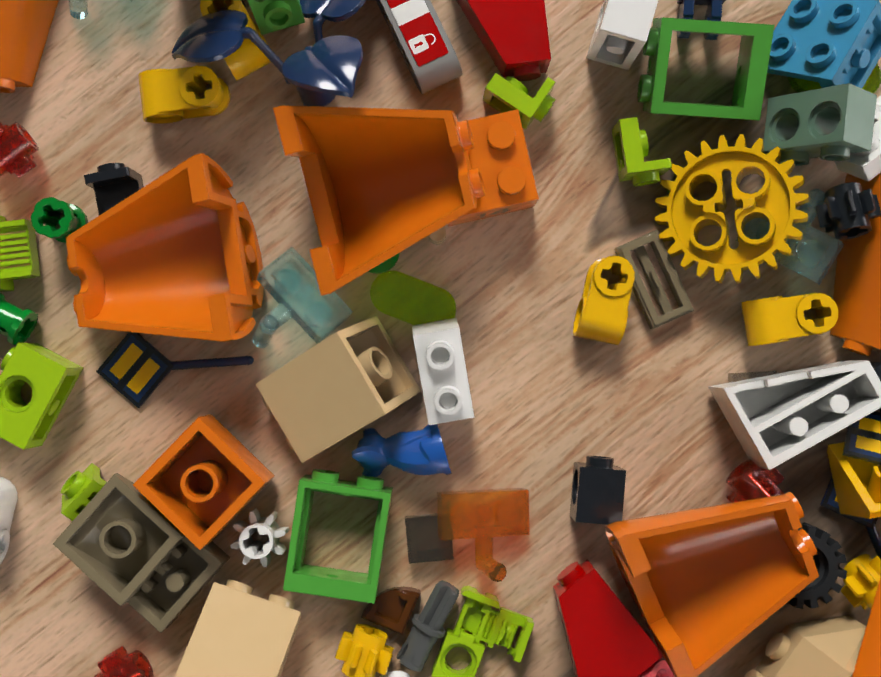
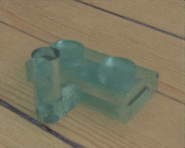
[736,189,845,285]
[252,247,353,348]

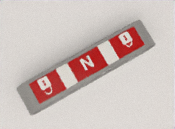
[376,0,463,94]

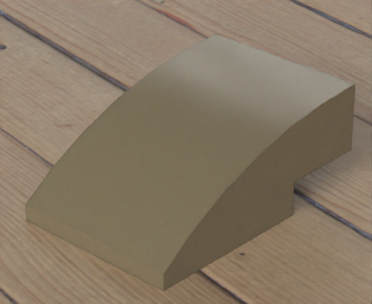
[53,473,230,633]

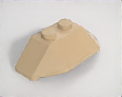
[744,615,866,677]

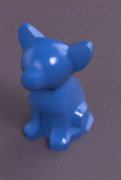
[351,424,452,477]

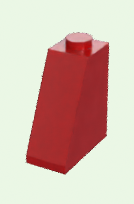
[456,0,551,81]
[553,559,664,677]

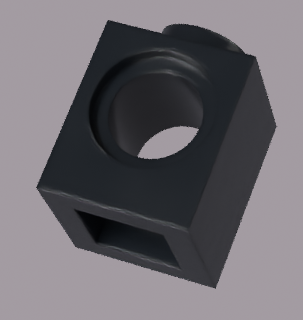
[570,455,626,525]

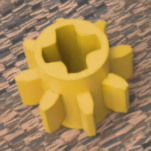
[841,554,881,610]
[335,624,394,677]

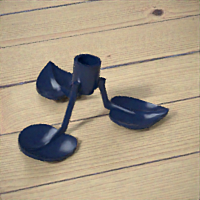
[172,0,366,107]

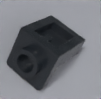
[84,163,144,215]

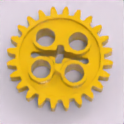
[655,134,809,284]

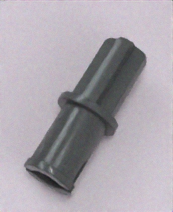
[397,580,459,672]

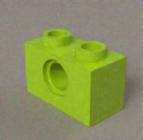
[0,342,83,450]

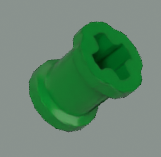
[31,197,88,243]
[0,293,38,346]

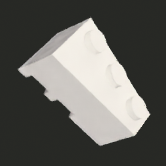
[708,360,881,470]

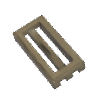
[614,229,694,329]

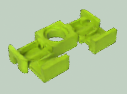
[432,586,534,677]

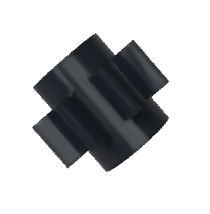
[815,182,881,240]

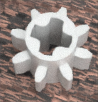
[230,508,289,567]

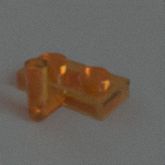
[437,488,529,582]

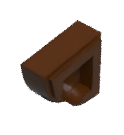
[361,586,420,635]

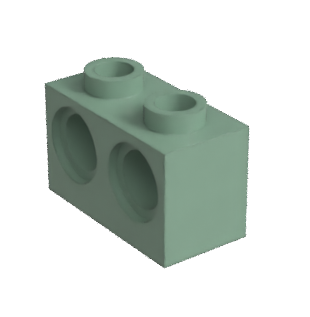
[764,83,877,166]

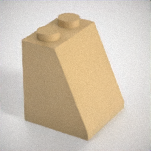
[255,315,421,463]
[175,580,301,677]

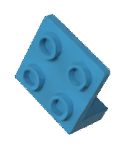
[767,0,881,88]

